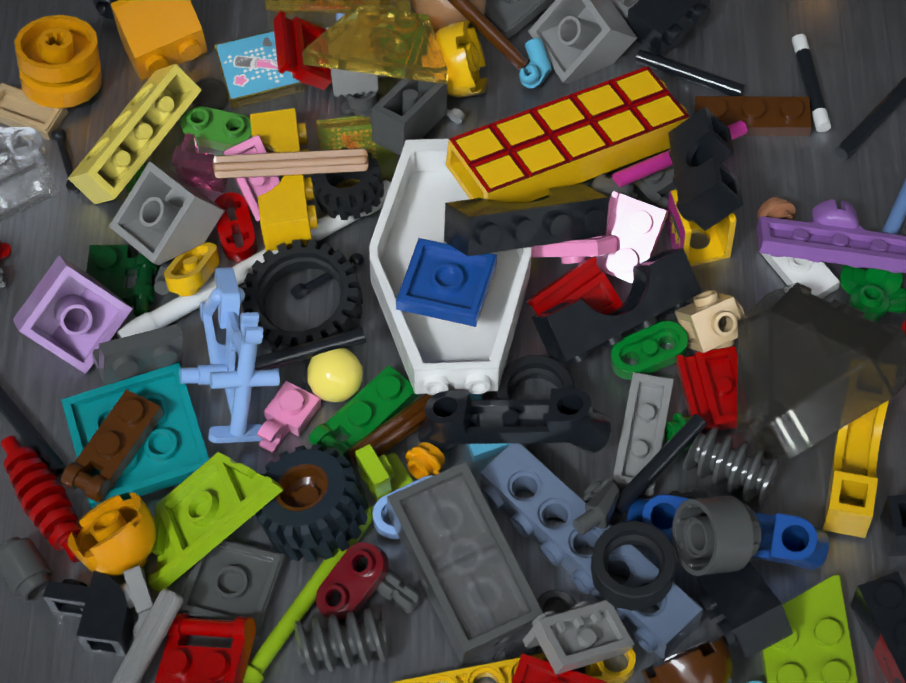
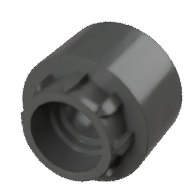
[672,496,761,576]

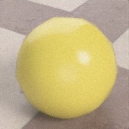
[307,348,363,403]

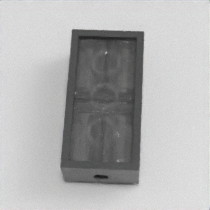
[387,461,543,665]

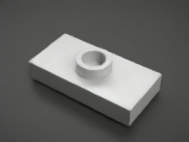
[761,253,840,308]

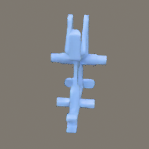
[179,267,280,443]

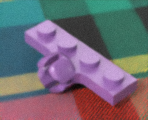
[756,199,906,273]

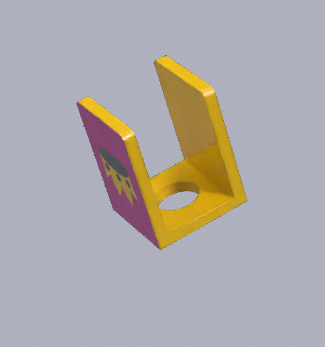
[666,190,736,266]

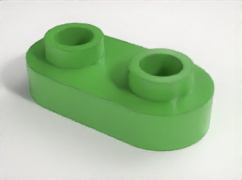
[180,106,252,151]

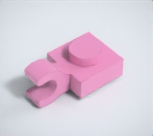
[257,381,321,454]

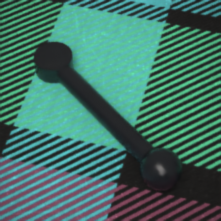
[52,128,81,194]
[291,253,364,300]

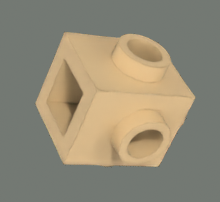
[675,290,746,353]

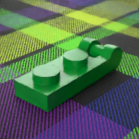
[308,365,419,461]

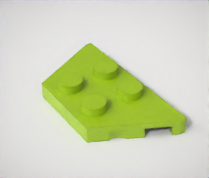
[148,452,283,593]
[760,575,858,683]

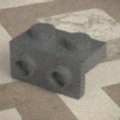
[93,324,183,386]

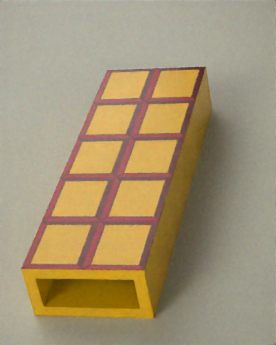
[446,66,690,203]

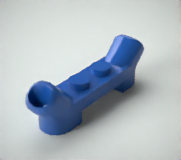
[627,495,829,570]

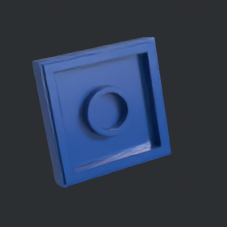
[396,238,497,327]

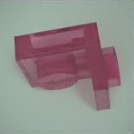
[172,133,228,193]

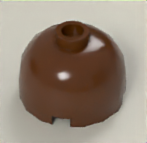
[641,637,734,683]

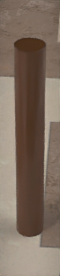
[448,0,528,70]

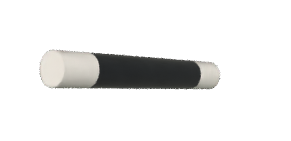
[792,34,831,132]

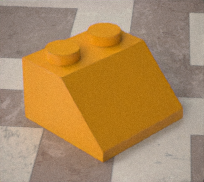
[110,0,208,81]

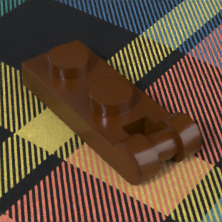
[61,389,163,503]

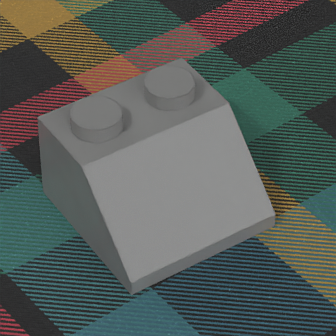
[528,0,637,84]
[109,161,225,265]

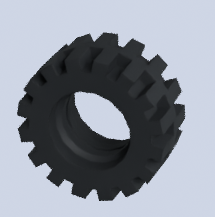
[311,147,384,220]

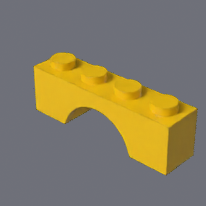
[250,108,318,252]
[822,359,893,538]

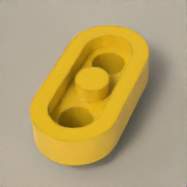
[164,242,220,297]

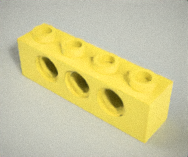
[68,64,202,204]

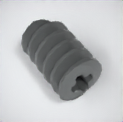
[683,426,779,508]
[295,608,389,675]

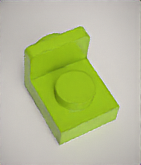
[355,444,413,502]

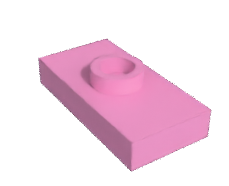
[531,235,617,264]

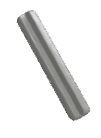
[111,589,183,683]

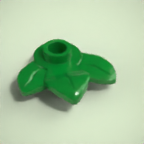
[839,265,906,322]

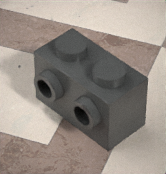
[370,66,448,156]

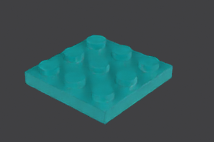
[61,363,209,509]

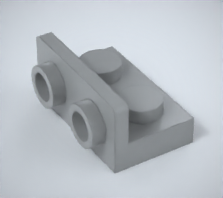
[522,600,634,675]

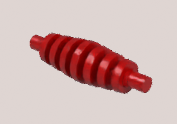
[1,436,83,563]

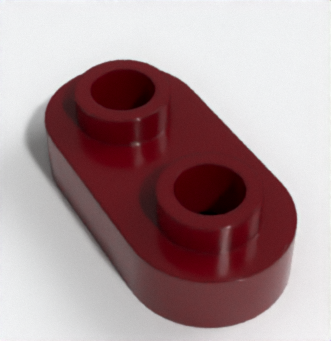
[316,542,389,621]

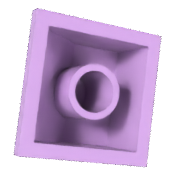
[13,255,132,374]

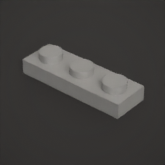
[613,372,674,496]

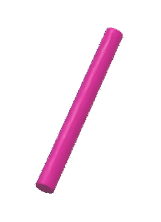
[612,120,747,187]

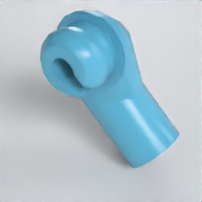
[519,38,552,88]

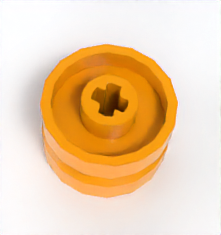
[14,15,102,109]

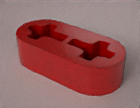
[214,192,258,263]

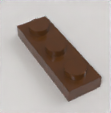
[694,96,811,136]

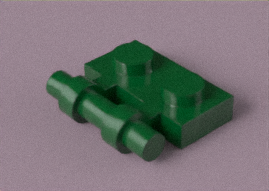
[86,245,158,317]

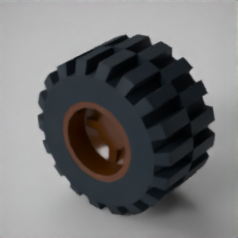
[255,444,369,562]

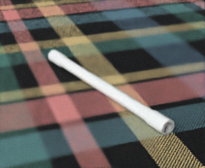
[116,180,391,338]

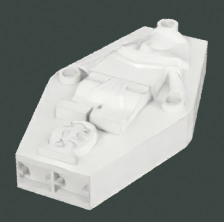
[369,139,531,395]

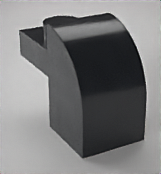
[43,571,134,657]

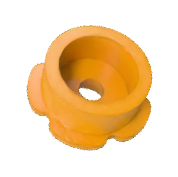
[405,442,445,479]

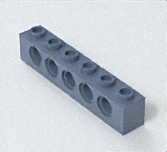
[480,443,703,660]

